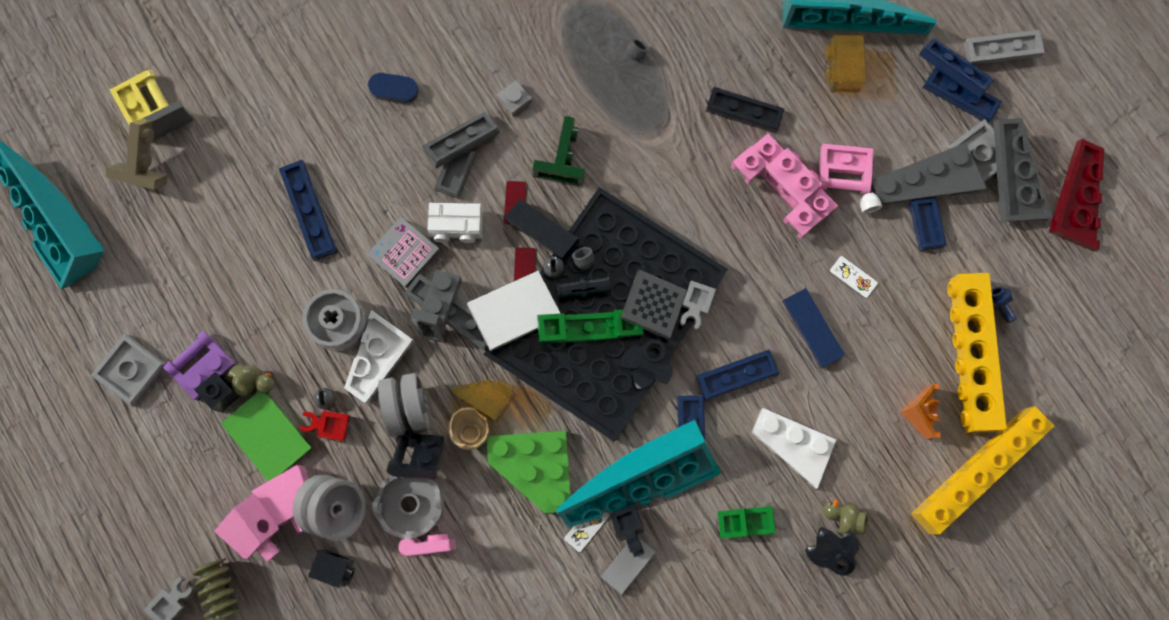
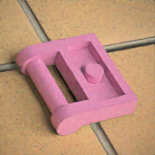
[819,144,873,194]
[398,534,456,556]

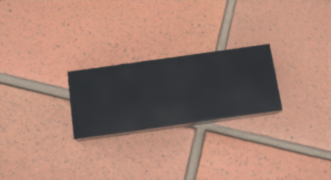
[705,86,785,134]
[504,199,580,261]

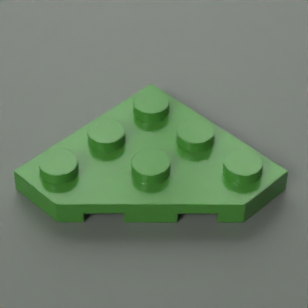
[487,431,570,513]

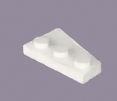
[344,310,414,404]
[751,408,836,489]

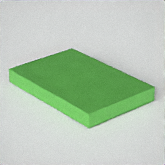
[220,392,314,481]

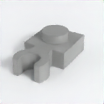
[680,281,716,331]
[144,577,196,620]

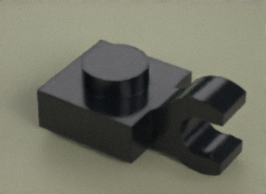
[610,504,645,558]

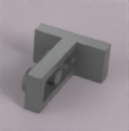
[411,270,462,343]

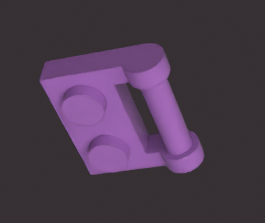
[163,330,237,401]

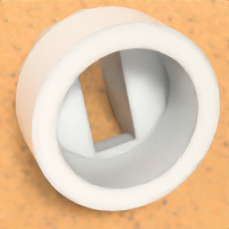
[860,193,882,214]

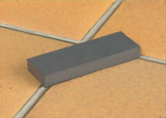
[422,111,499,169]

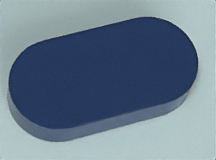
[368,73,418,103]

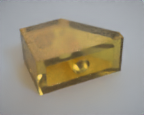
[451,379,515,422]

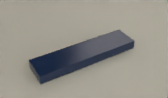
[279,159,338,261]

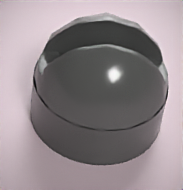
[627,38,649,60]
[572,247,594,270]
[543,256,564,278]
[313,388,336,410]

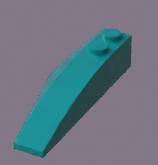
[782,0,936,35]
[0,140,104,289]
[557,420,721,528]

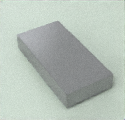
[600,538,656,595]

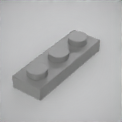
[964,30,1045,65]

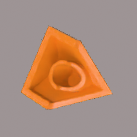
[900,384,940,440]

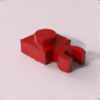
[300,411,350,442]

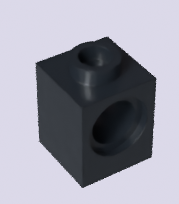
[194,372,240,413]
[308,549,355,588]

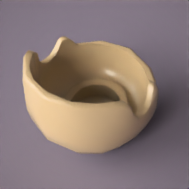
[449,407,489,450]

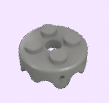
[373,476,443,539]

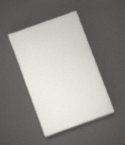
[467,271,560,351]

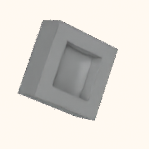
[497,80,532,116]

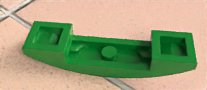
[537,310,644,343]

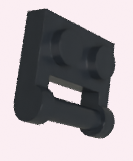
[387,430,444,480]

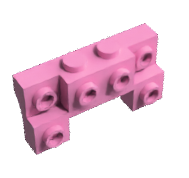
[731,134,838,239]

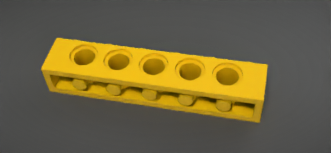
[947,273,1007,433]
[911,406,1054,535]

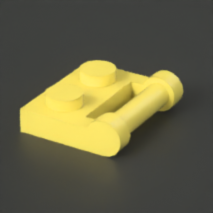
[110,70,170,126]

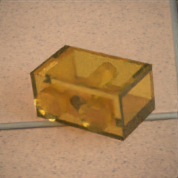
[825,35,865,92]

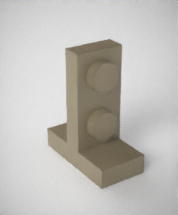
[106,119,167,190]

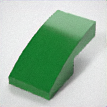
[717,506,776,539]

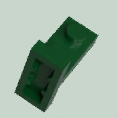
[533,116,585,186]

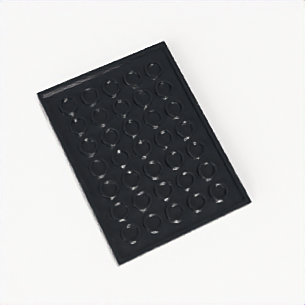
[484,187,728,442]

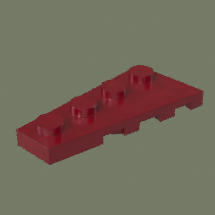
[1049,139,1105,251]

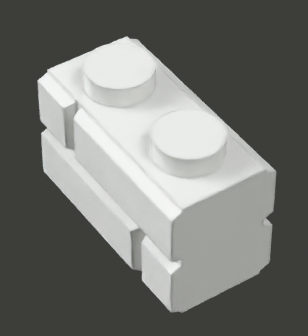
[428,203,483,243]

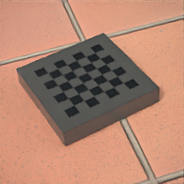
[620,270,687,339]

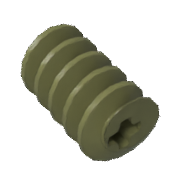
[192,558,241,620]

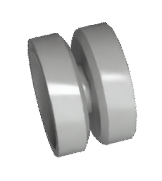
[302,289,368,352]
[378,372,430,438]
[293,475,366,541]

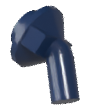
[991,287,1017,323]

